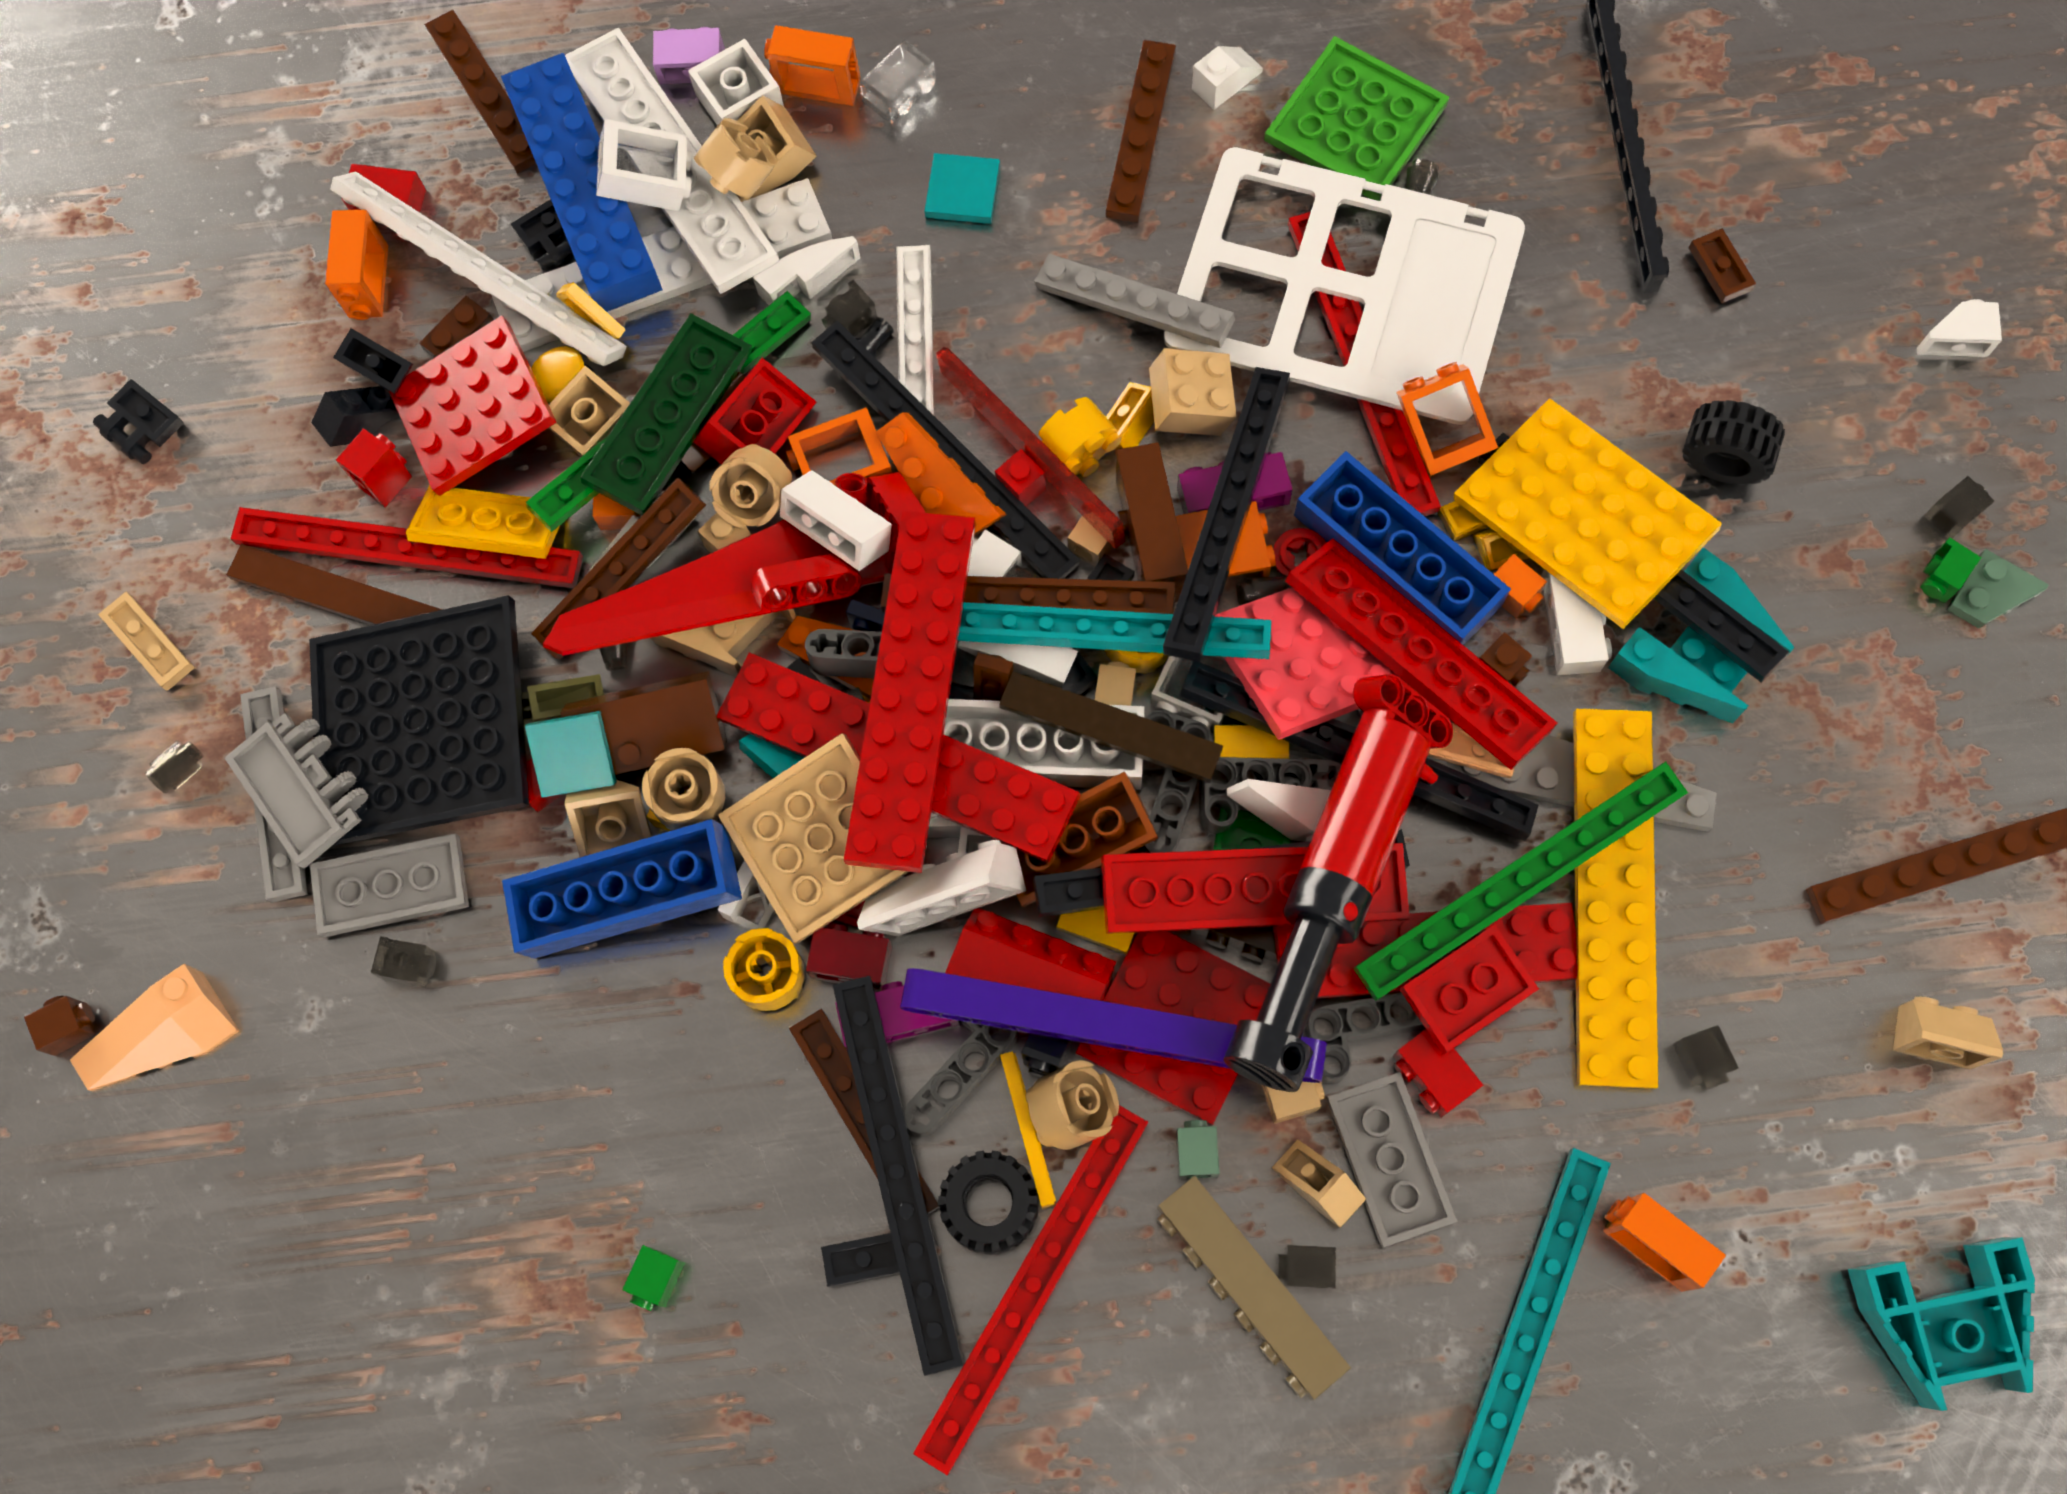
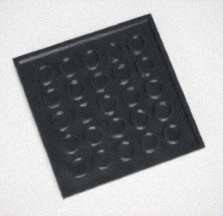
[309,595,530,846]

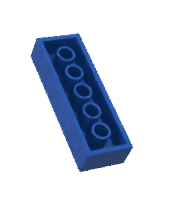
[1294,451,1511,645]
[502,819,742,959]

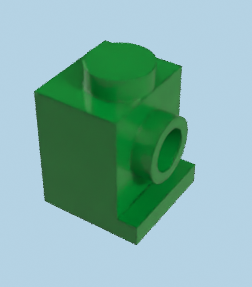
[1920,537,1982,603]

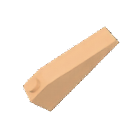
[70,964,239,1091]

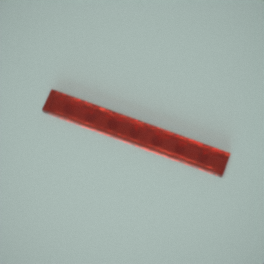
[936,347,1125,549]

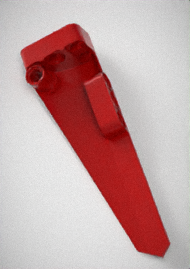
[543,472,926,656]

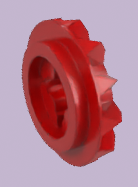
[1273,528,1327,578]

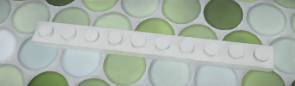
[330,171,627,366]

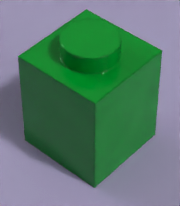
[622,1245,685,1311]

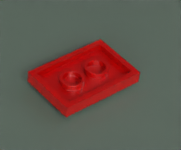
[1399,924,1539,1054]

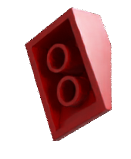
[694,357,817,464]

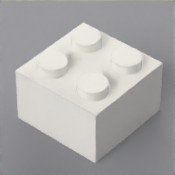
[688,39,784,125]

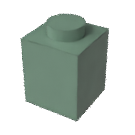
[1176,1120,1220,1179]

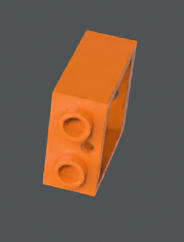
[764,25,861,106]
[325,210,389,320]
[1396,362,1498,476]
[785,407,892,485]
[1603,1193,1726,1292]

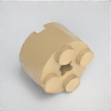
[694,118,777,200]
[710,444,792,528]
[642,748,725,830]
[1026,1060,1119,1150]

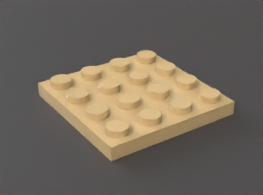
[718,733,924,943]

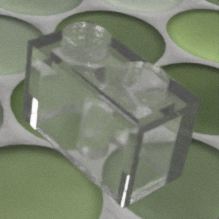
[859,39,936,124]

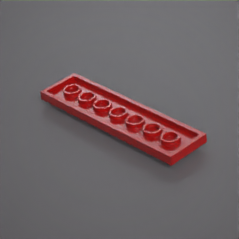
[1285,538,1558,770]
[1101,843,1410,934]
[1273,903,1577,998]

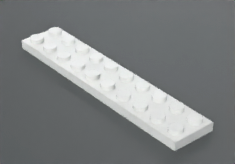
[565,28,780,294]
[491,178,832,352]

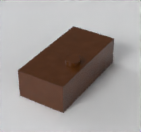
[1116,442,1188,602]
[560,671,727,775]

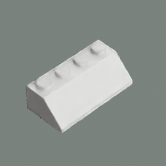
[857,840,1026,936]

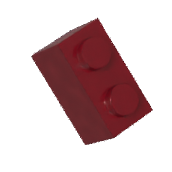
[806,923,893,989]

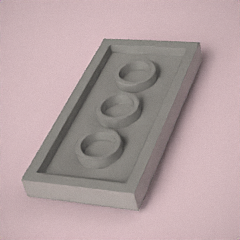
[310,833,469,938]
[1326,1072,1458,1248]

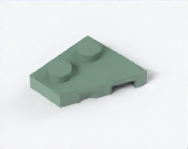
[1946,549,2049,628]

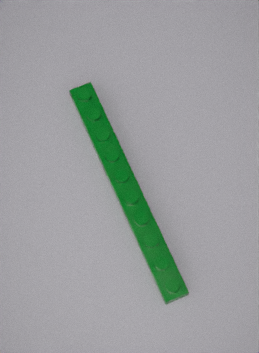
[526,291,811,532]
[1353,761,1688,1001]

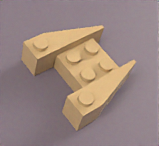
[649,512,796,677]

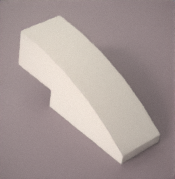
[753,236,861,305]
[957,641,1078,688]

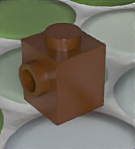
[1480,632,1532,687]
[24,996,96,1056]

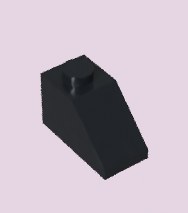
[333,328,413,394]

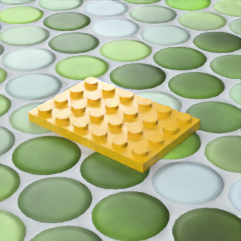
[1453,398,1722,629]

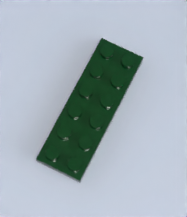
[580,313,752,515]

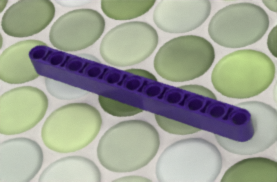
[900,968,1327,1083]

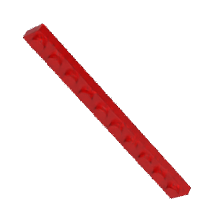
[1288,212,1441,516]
[231,507,583,588]
[913,1105,1149,1476]

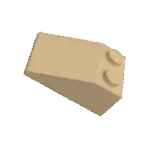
[736,95,817,202]

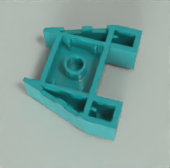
[1608,547,1794,723]
[1848,1237,2035,1411]

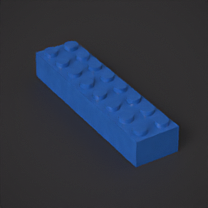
[501,53,663,312]

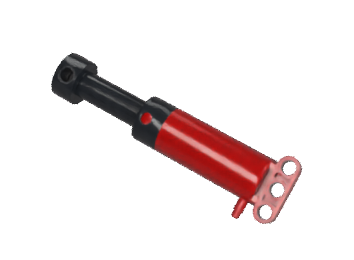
[1223,674,1453,1092]

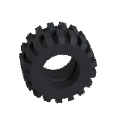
[1682,400,1785,485]
[938,1150,1038,1254]

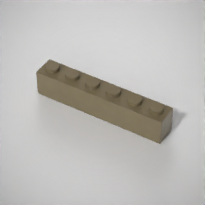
[1157,1175,1351,1400]

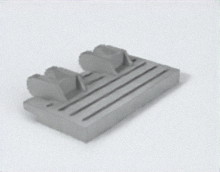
[225,713,368,869]

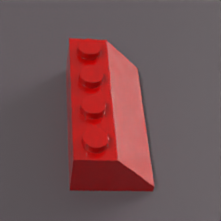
[945,908,1117,1001]

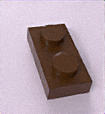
[1688,228,1756,303]
[419,295,494,358]
[973,652,1013,701]

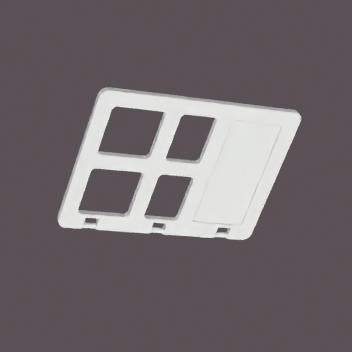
[1164,147,1525,425]

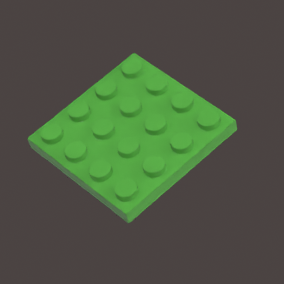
[1264,36,1449,201]

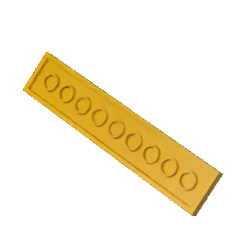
[1573,709,1658,1089]

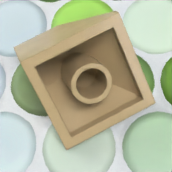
[564,780,652,857]

